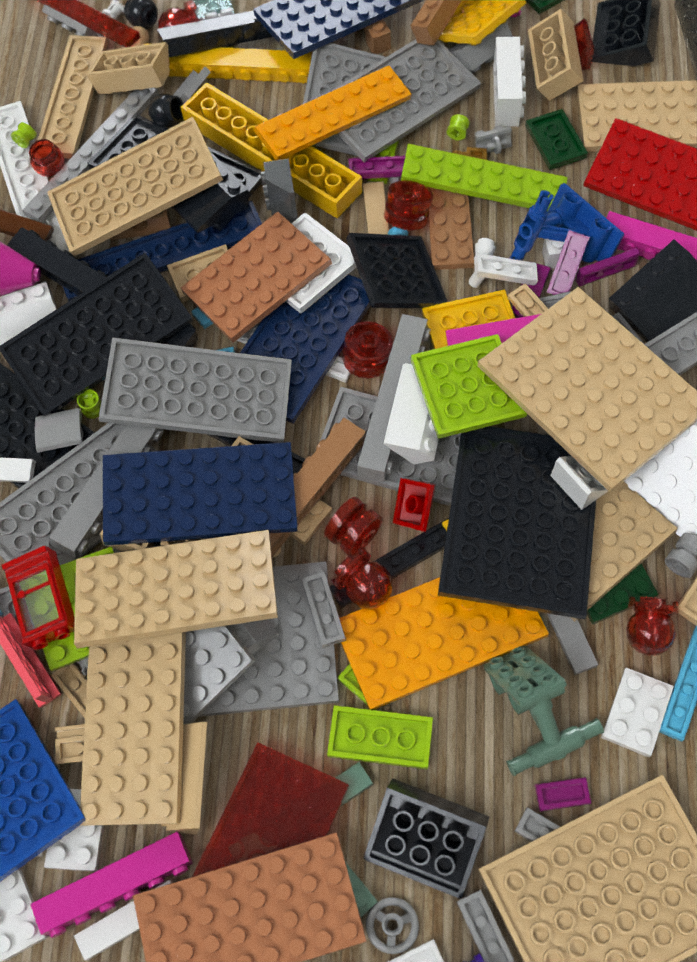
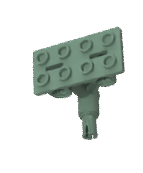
[483,646,604,776]

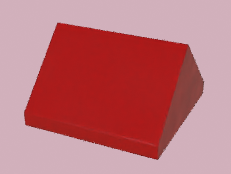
[392,478,436,532]

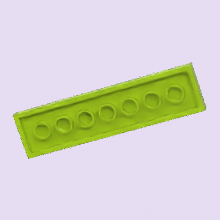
[401,144,567,212]

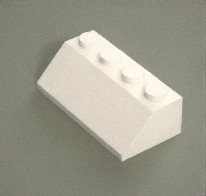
[0,281,57,345]
[383,363,439,465]

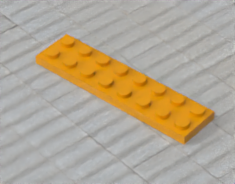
[255,65,412,160]

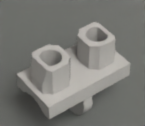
[475,125,512,154]

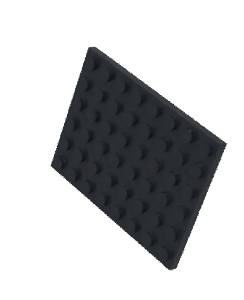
[438,426,596,620]

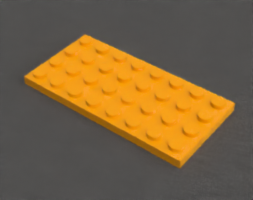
[339,577,549,710]

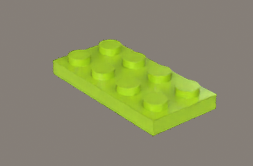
[327,705,433,770]

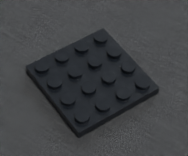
[346,233,448,309]

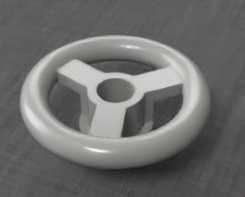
[366,897,419,954]

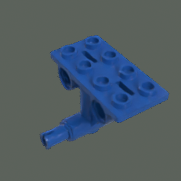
[509,183,624,263]

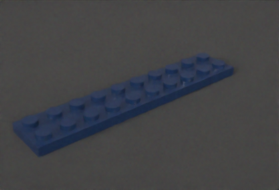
[63,200,262,302]

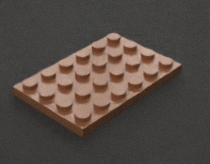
[181,212,332,343]

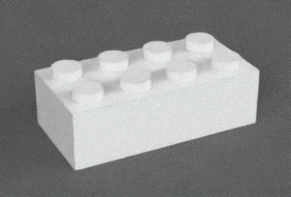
[493,37,526,127]

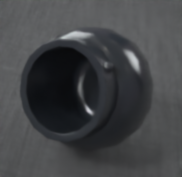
[124,0,158,30]
[148,94,183,128]

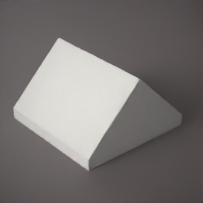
[551,456,608,510]

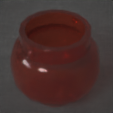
[29,139,65,177]

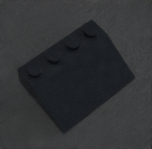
[590,0,660,66]
[172,150,249,233]
[609,239,697,342]
[363,778,490,899]

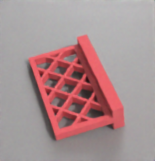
[0,613,62,708]

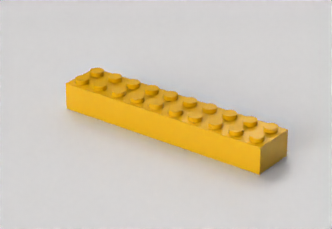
[181,82,362,219]

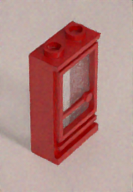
[2,545,75,650]

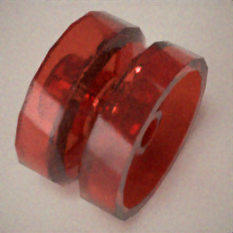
[384,180,433,230]
[342,321,393,379]
[324,496,383,557]

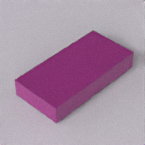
[535,777,591,812]

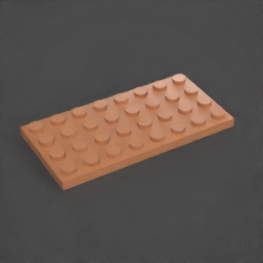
[133,833,367,962]

